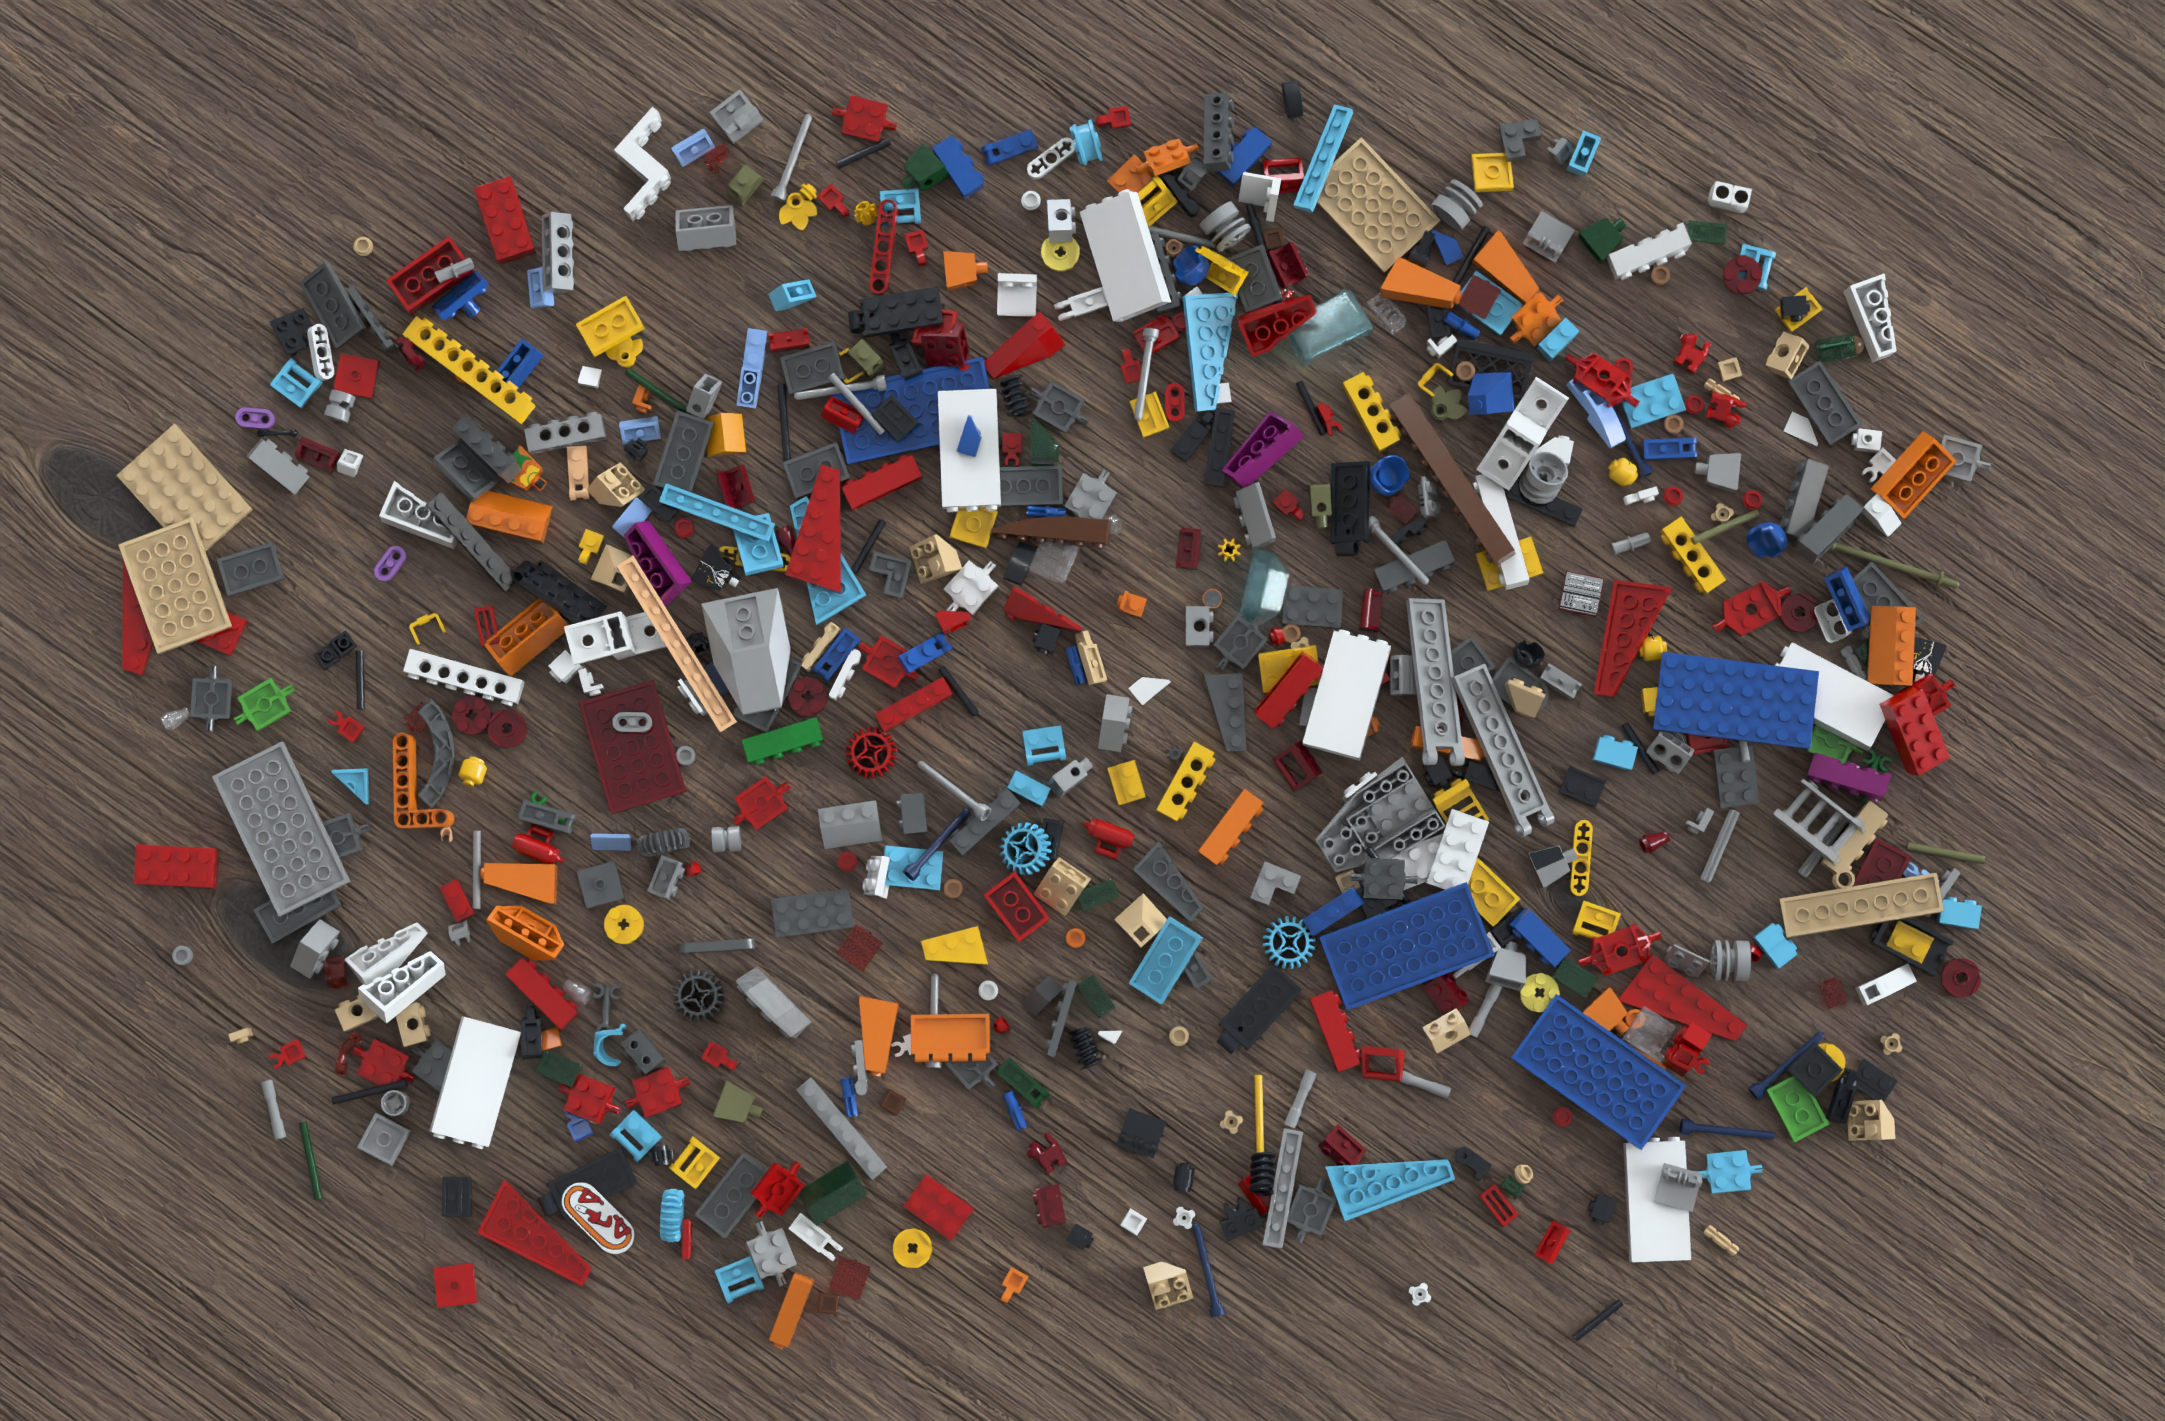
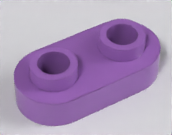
[235,407,275,430]
[374,546,406,582]

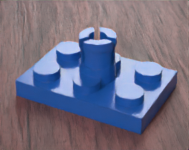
[431,271,489,321]

